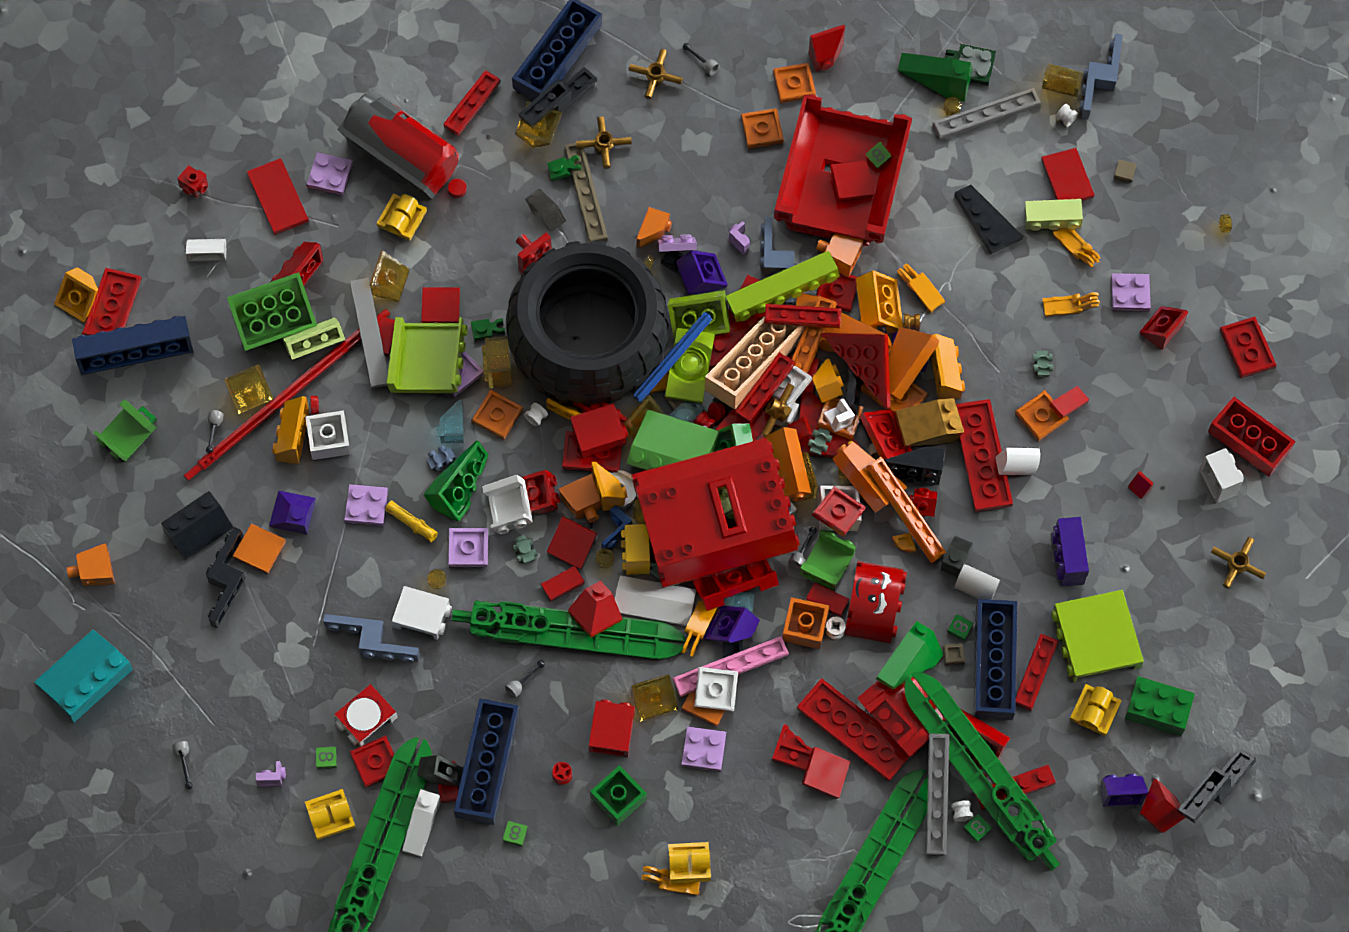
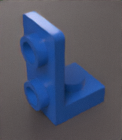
[601,505,632,552]

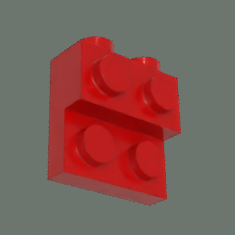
[521,470,560,514]

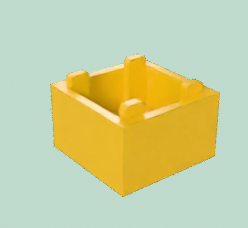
[621,524,650,575]

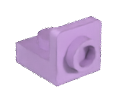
[729,221,750,255]
[256,761,286,787]

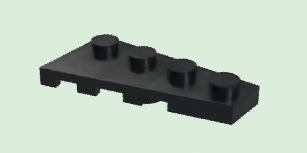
[954,185,1024,255]

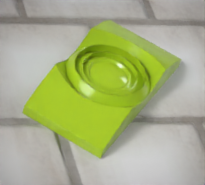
[665,328,715,404]

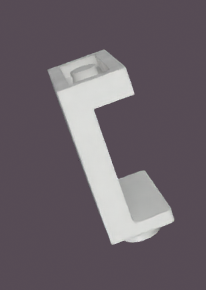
[482,475,533,534]
[392,586,452,640]

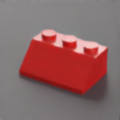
[271,241,323,285]
[947,709,1010,778]

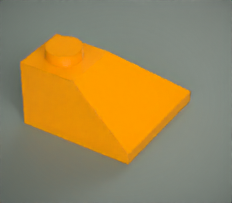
[54,267,98,323]
[591,462,628,511]

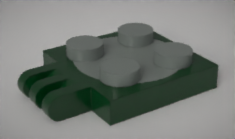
[944,44,996,86]

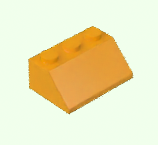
[856,270,903,333]
[931,334,965,399]
[272,396,309,464]

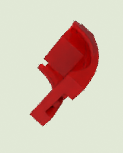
[693,560,779,611]
[857,677,947,758]

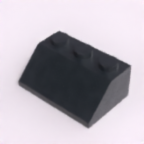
[161,491,233,560]

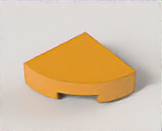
[892,532,916,553]

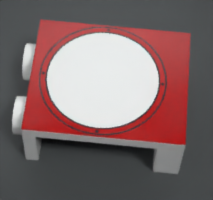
[334,684,397,747]

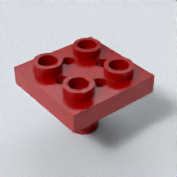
[516,232,552,274]

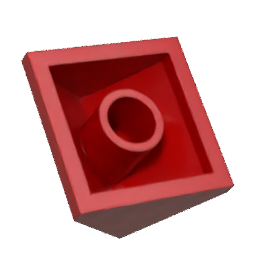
[1139,306,1188,350]
[1140,779,1186,833]

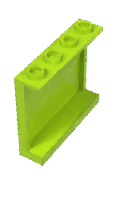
[387,317,468,393]
[1051,589,1144,682]

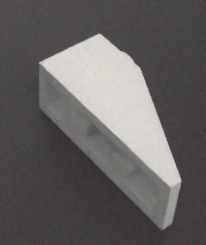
[402,790,440,857]

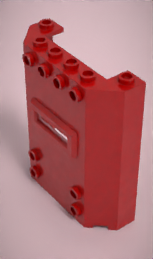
[774,94,913,247]
[631,438,800,588]

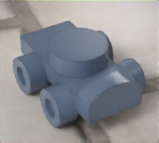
[426,446,455,471]

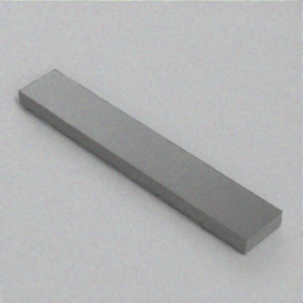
[932,88,1041,140]
[350,278,388,388]
[926,734,949,855]

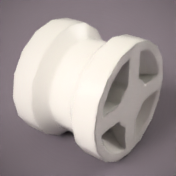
[1055,104,1078,127]
[524,403,548,427]
[825,617,845,640]
[951,801,973,822]

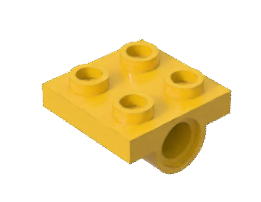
[376,193,427,241]
[1069,684,1122,737]
[305,789,356,841]
[668,842,711,883]

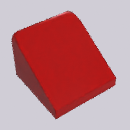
[1128,471,1153,499]

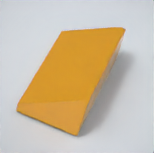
[546,397,584,420]

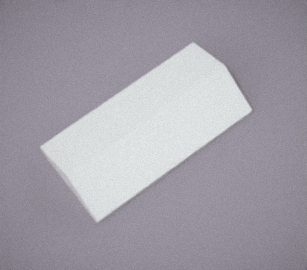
[615,575,696,626]

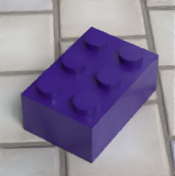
[1051,517,1089,587]

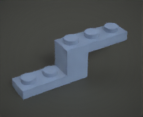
[1079,33,1123,119]
[760,217,794,305]
[323,614,419,663]

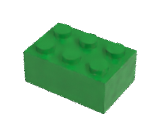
[1124,676,1195,736]

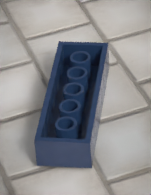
[512,0,602,100]
[72,316,194,375]
[973,599,1017,720]
[454,698,519,825]

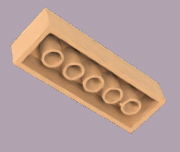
[705,316,805,409]

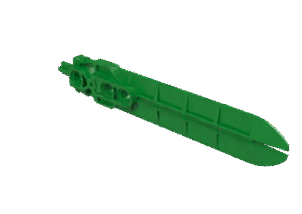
[451,600,686,659]
[905,672,1060,871]
[328,737,432,932]
[814,769,928,932]

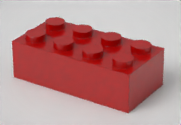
[1208,396,1296,477]

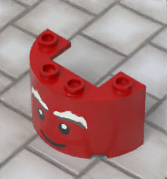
[844,561,907,643]

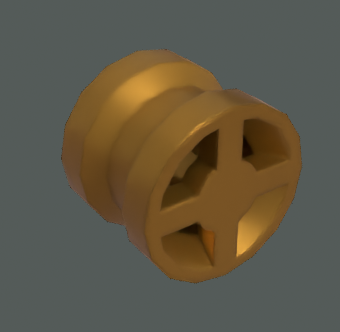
[903,313,920,331]

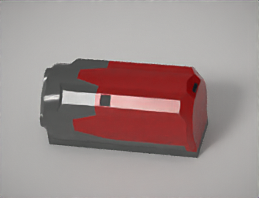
[337,90,459,199]

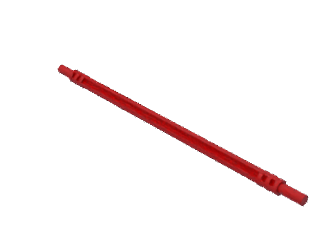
[183,308,390,481]

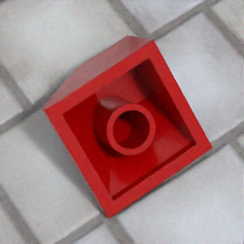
[808,25,846,71]
[568,581,622,637]

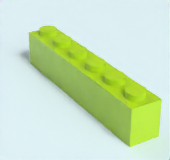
[726,251,839,322]

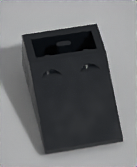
[885,447,945,486]

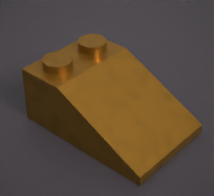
[894,398,964,447]

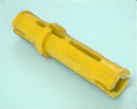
[385,501,438,542]

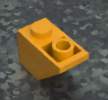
[812,359,844,403]

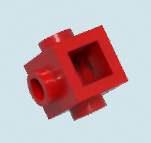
[177,165,208,198]
[909,488,937,517]

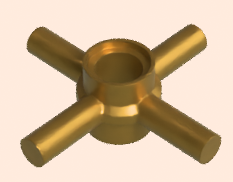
[629,49,683,99]
[576,116,632,169]
[761,383,795,436]
[1211,537,1266,589]

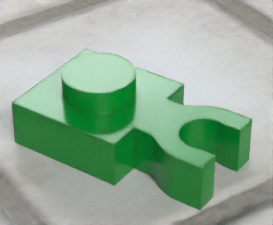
[547,155,582,182]
[471,318,505,341]

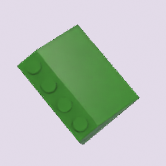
[227,272,317,351]
[626,410,720,470]

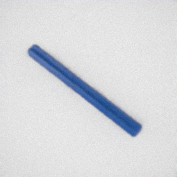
[633,312,712,402]

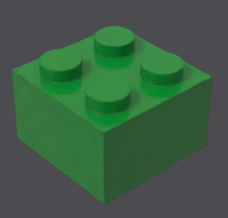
[590,765,647,826]

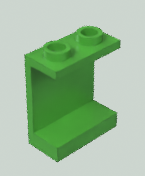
[94,399,157,462]
[800,530,856,591]

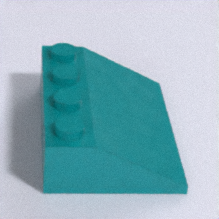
[34,629,133,723]

